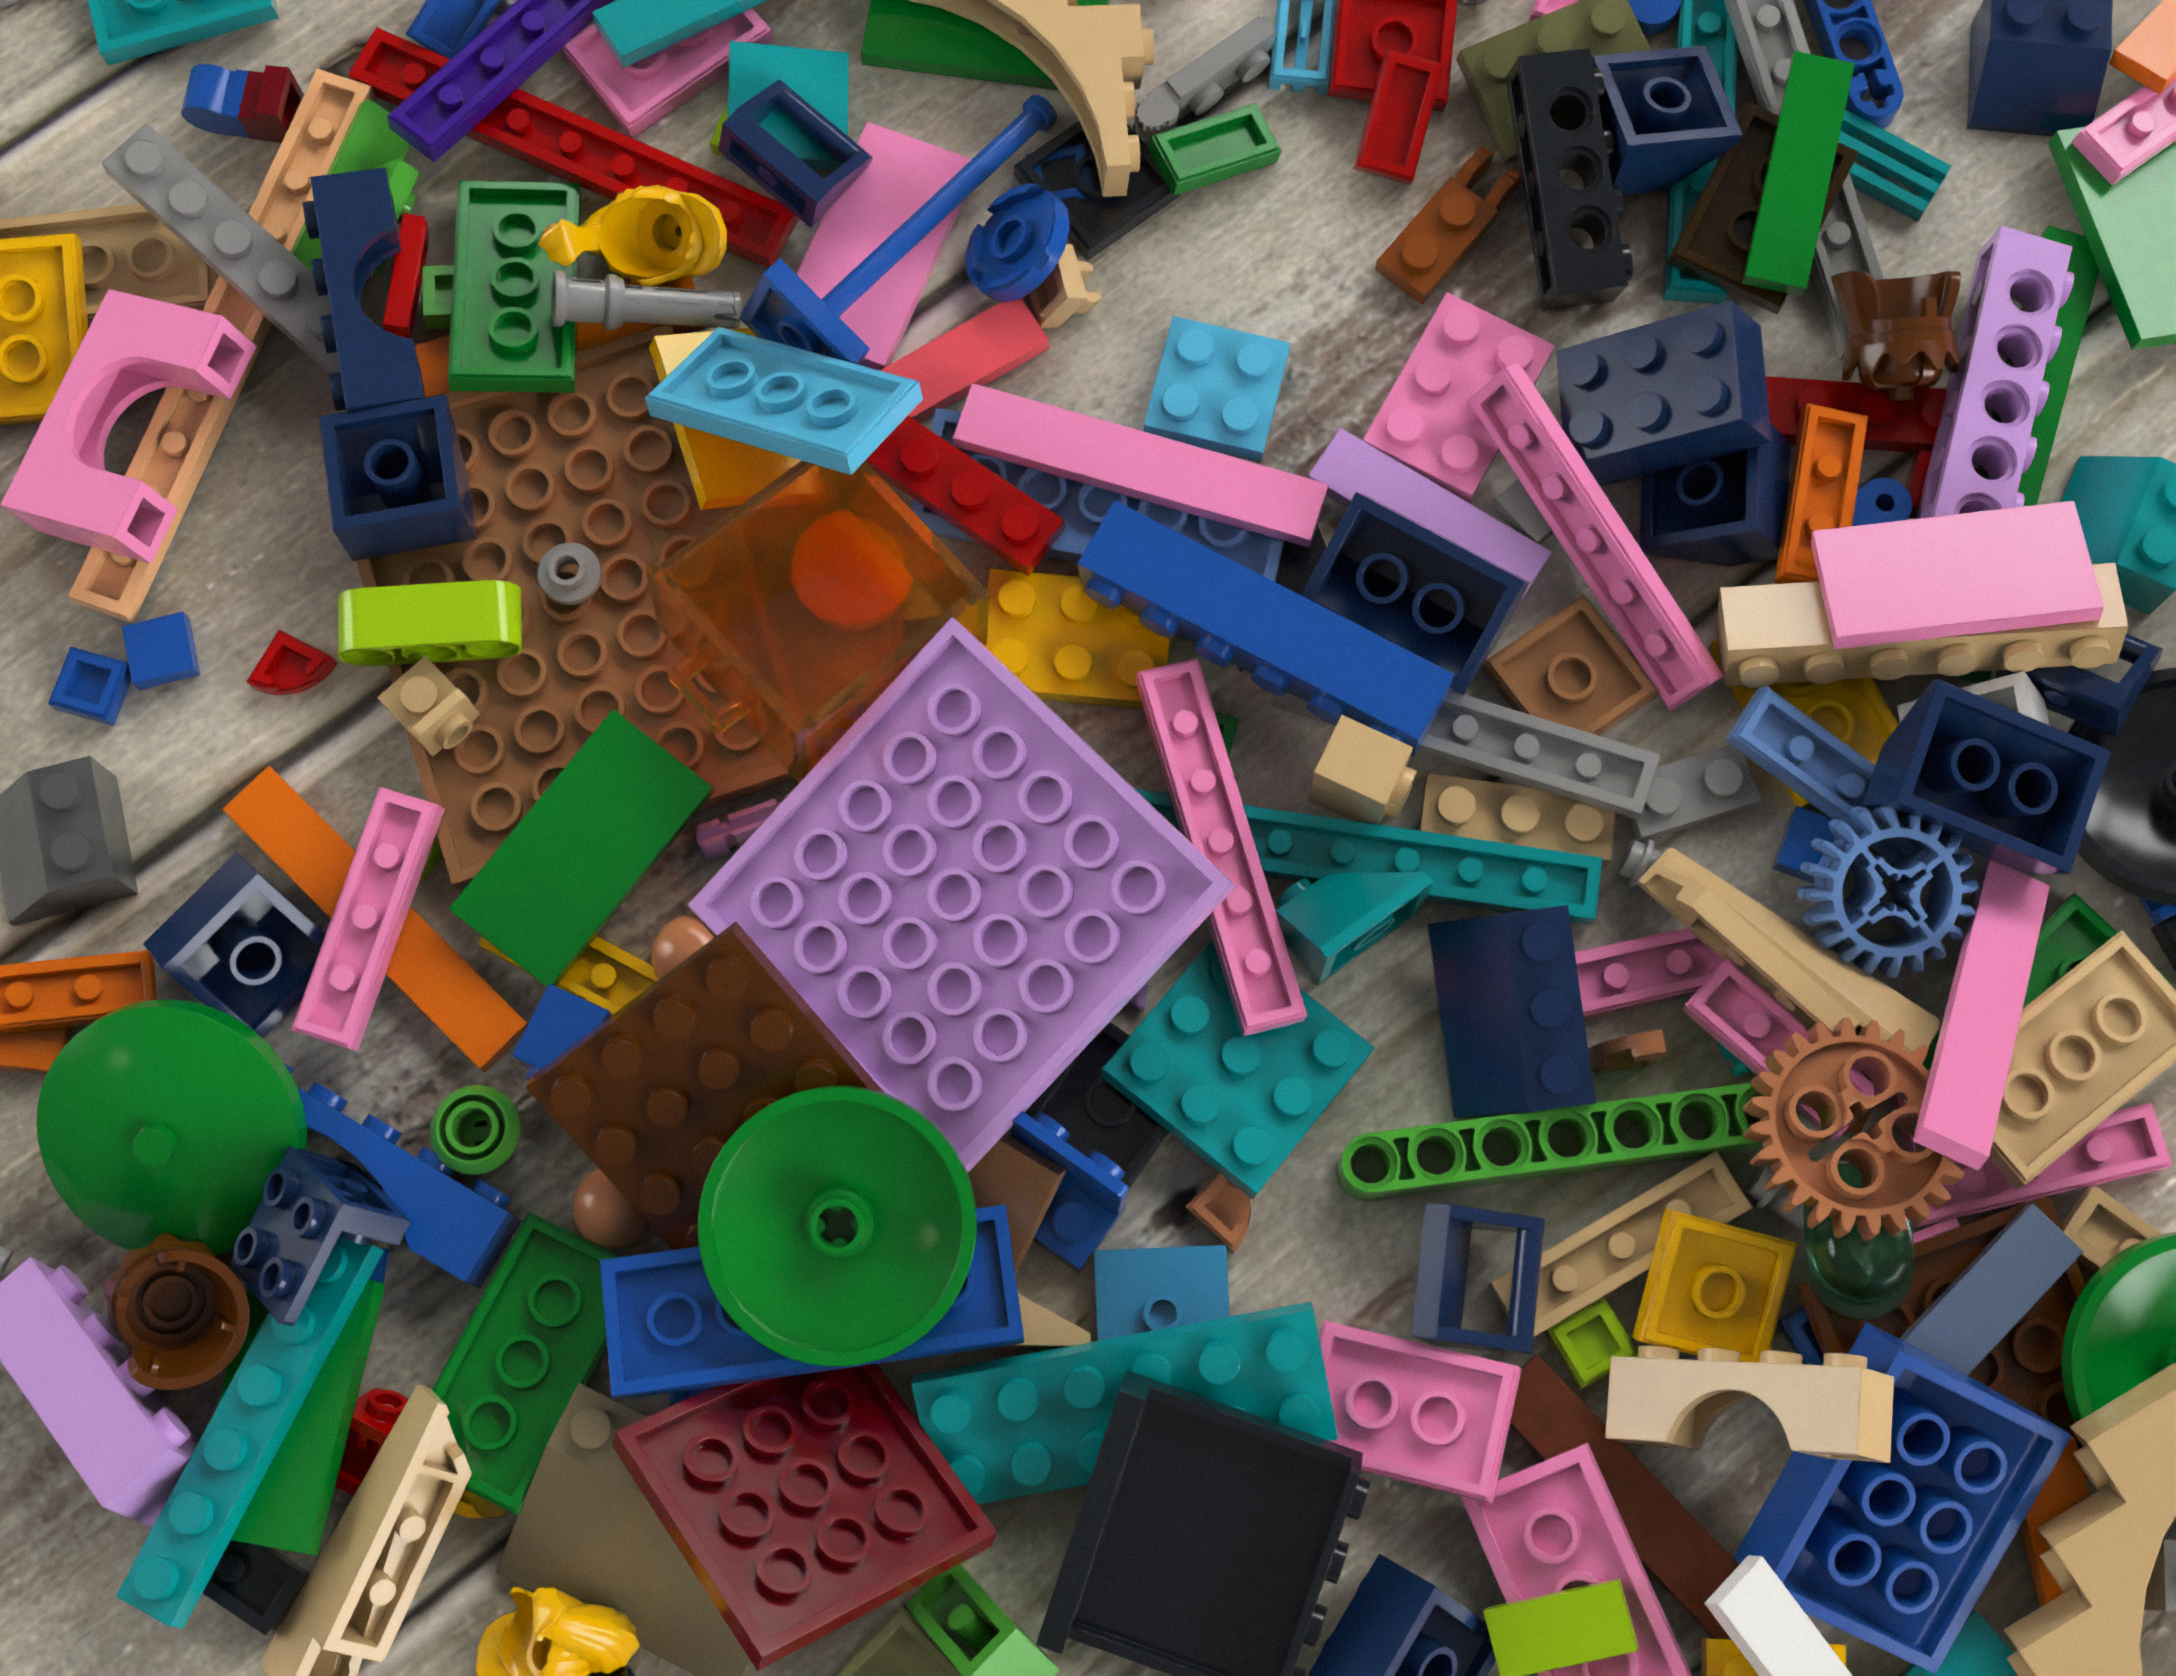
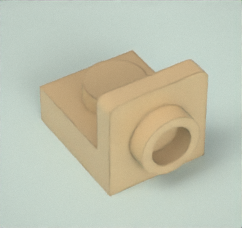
[377,656,481,757]

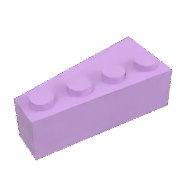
[0,1257,199,1528]

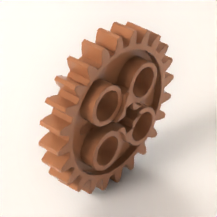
[1743,1017,1965,1241]

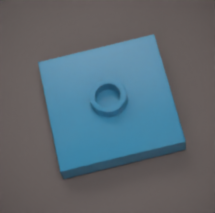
[1094,1245,1230,1341]

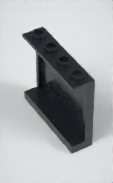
[1036,1370,1371,1676]

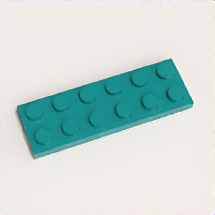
[911,1301,1339,1505]

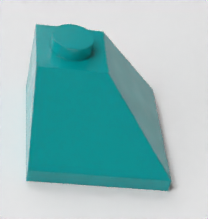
[1275,872,1433,985]

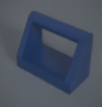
[718,79,873,228]
[1996,634,2163,737]
[1411,1203,1545,1354]

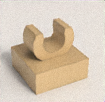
[1029,244,1102,328]

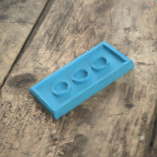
[645,327,923,475]

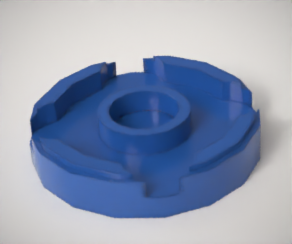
[965,183,1070,303]

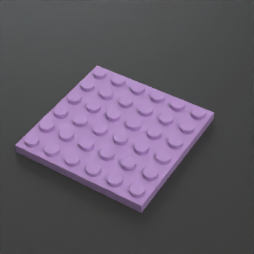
[688,617,1236,1173]

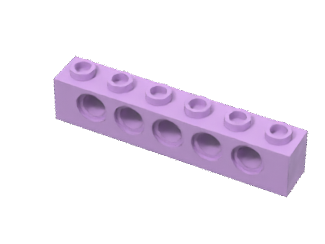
[1916,225,2074,519]

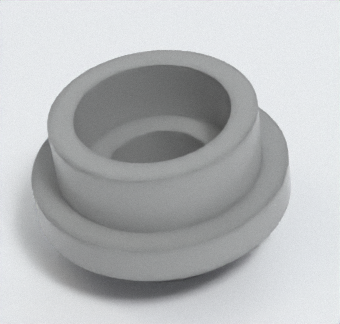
[538,543,602,605]

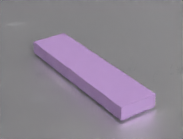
[1308,428,1552,608]

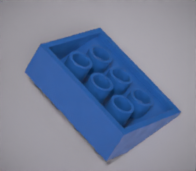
[1733,1322,2072,1674]

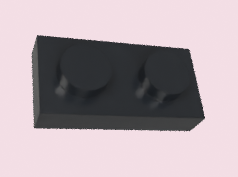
[203,1540,310,1636]

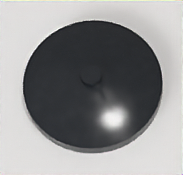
[2068,668,2176,906]

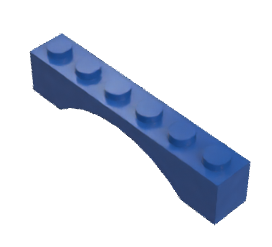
[284,1063,522,1289]

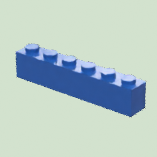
[1077,500,1454,757]

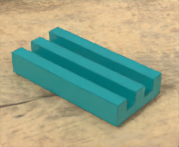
[1839,109,1951,222]

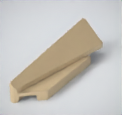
[1636,848,1941,1054]
[261,1385,472,1676]

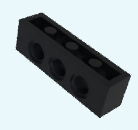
[1506,48,1633,311]

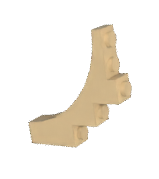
[907,0,1154,197]
[2003,1362,2176,1676]

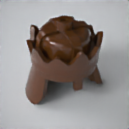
[1831,270,1961,402]
[104,1233,250,1390]

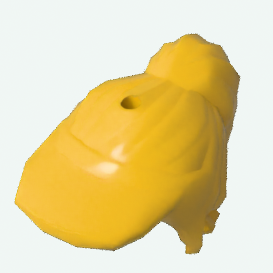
[538,185,727,286]
[476,1587,640,1676]

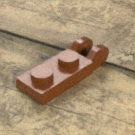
[1375,146,1522,304]

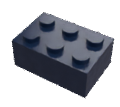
[1556,300,1772,487]

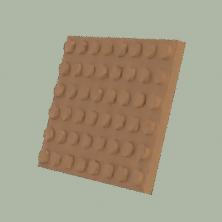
[319,325,818,891]

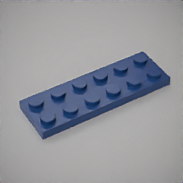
[600,1204,1024,1401]

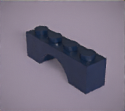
[303,168,426,411]

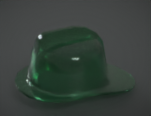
[1803,1163,1914,1320]

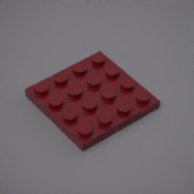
[612,1364,998,1671]

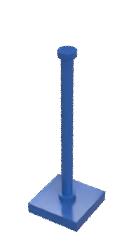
[739,94,1057,365]

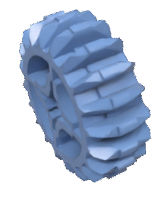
[1796,806,1980,978]

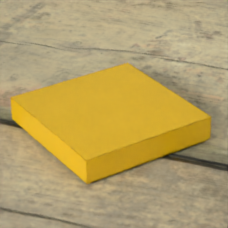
[1632,1208,1797,1362]

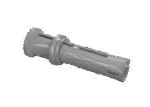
[551,270,741,331]

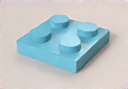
[1144,316,1291,462]

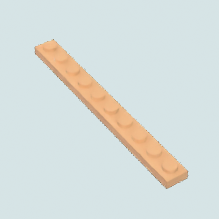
[68,69,377,624]

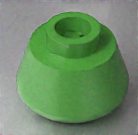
[430,1085,521,1175]

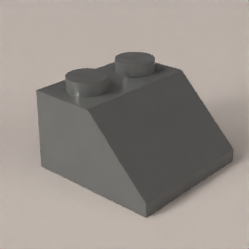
[0,756,138,926]

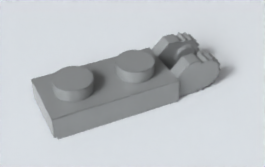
[1132,16,1276,147]

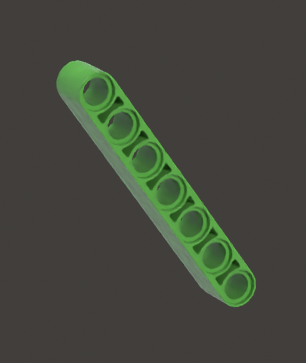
[1337,1083,1763,1201]

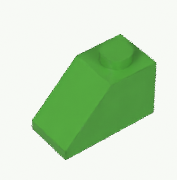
[905,1564,1060,1676]

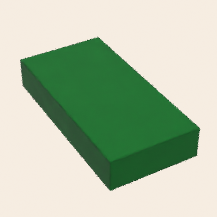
[1147,103,1282,196]

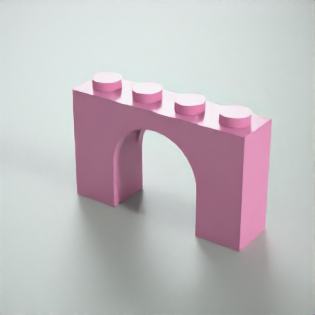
[0,289,257,563]

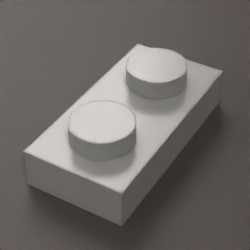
[1628,745,1762,842]

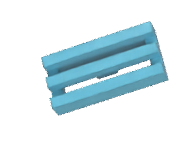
[1269,0,1337,95]

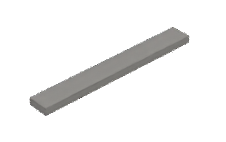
[1724,0,1884,360]

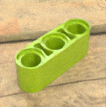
[337,580,522,666]

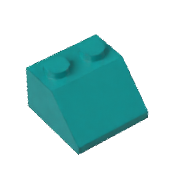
[2059,456,2176,615]

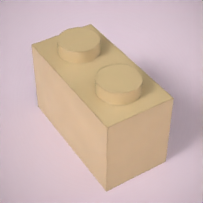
[1309,715,1417,825]

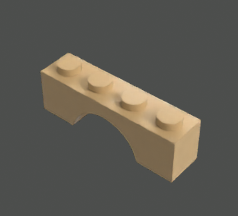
[1605,1346,1894,1463]

